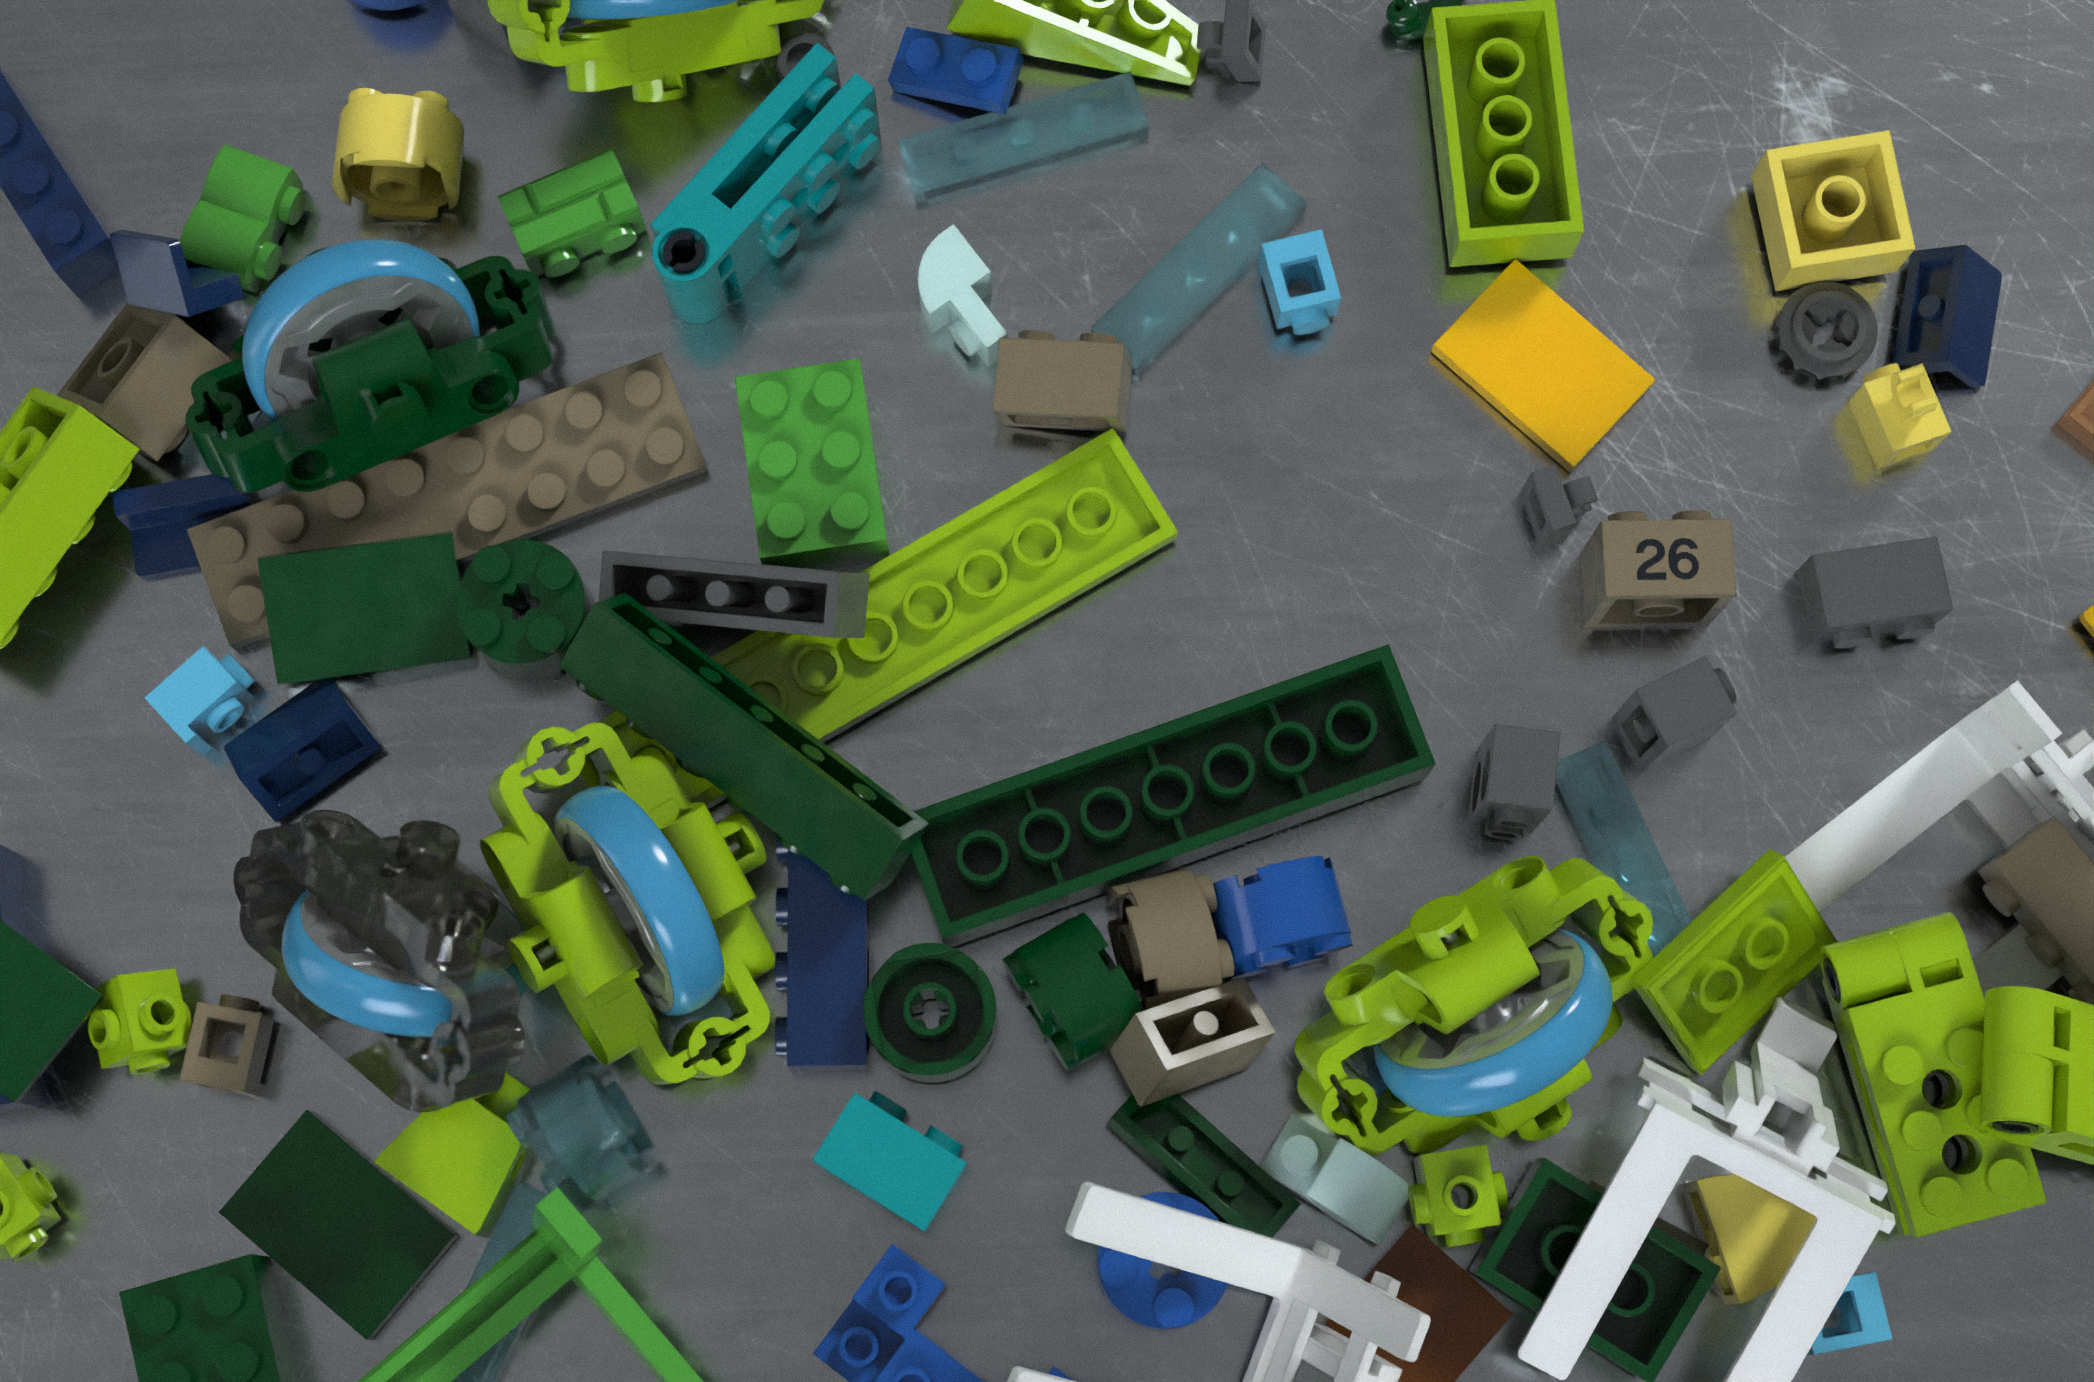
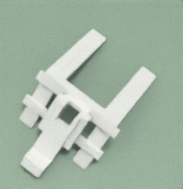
[1518,997,1896,1382]
[1007,1181,1431,1382]

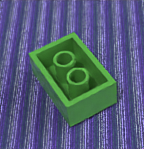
[734,358,890,569]

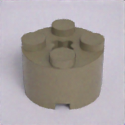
[1106,868,1234,1010]

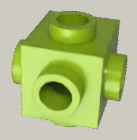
[88,968,192,1075]
[1408,1144,1508,1248]
[0,1152,61,1261]

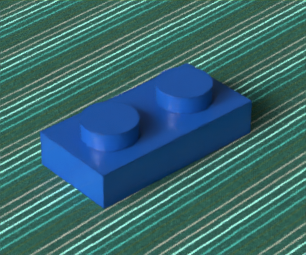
[888,27,1024,114]

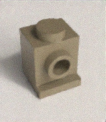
[179,994,275,1097]

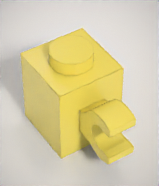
[1848,363,1952,470]

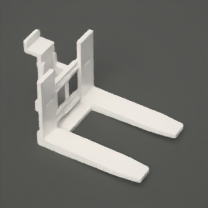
[1785,680,2094,1082]

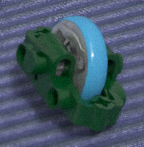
[185,239,555,493]

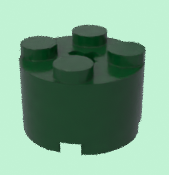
[456,539,594,681]
[1002,912,1144,1071]
[863,943,997,1083]

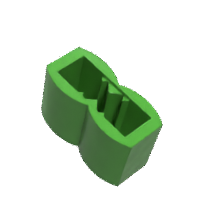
[179,144,306,293]

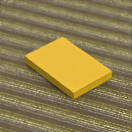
[1431,259,1656,473]

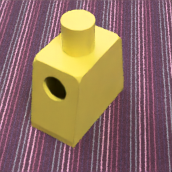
[1684,1174,1816,1305]

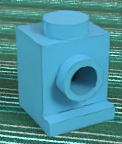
[1257,229,1341,335]
[144,646,255,756]
[1807,1272,1892,1355]

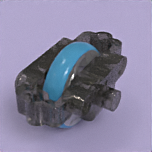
[233,810,527,1112]

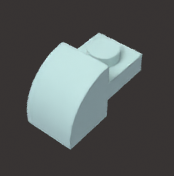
[918,224,1008,368]
[1260,1114,1409,1246]

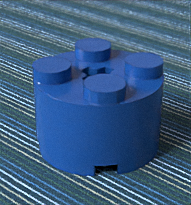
[1211,856,1353,980]
[1096,1192,1228,1330]

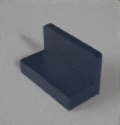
[110,230,244,317]
[1892,245,2002,387]
[112,474,256,579]
[224,678,382,823]

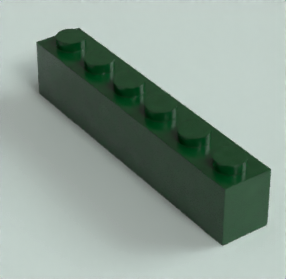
[559,593,929,901]

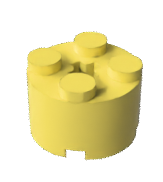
[332,88,465,222]

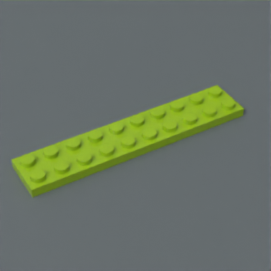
[566,428,1178,809]

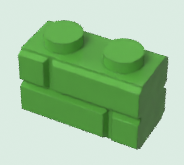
[497,148,647,277]

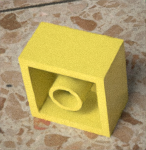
[1751,130,1915,291]

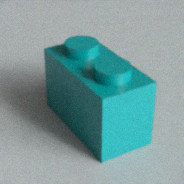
[812,1091,969,1234]

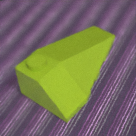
[946,0,1201,86]

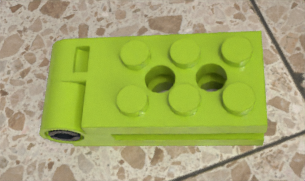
[1819,912,2047,1238]
[1980,986,2094,1165]

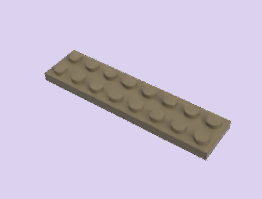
[187,352,708,650]

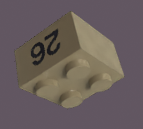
[1579,510,1737,627]

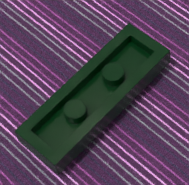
[1106,1093,1301,1238]

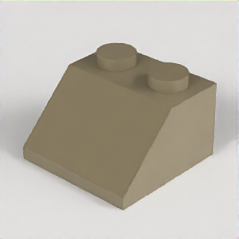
[56,302,231,461]

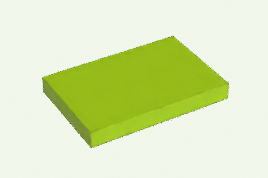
[1630,849,1838,1075]

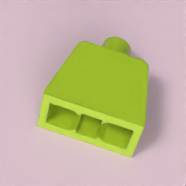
[374,1069,535,1238]

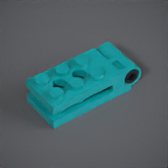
[650,43,881,324]

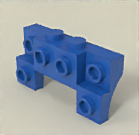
[813,1244,1072,1382]

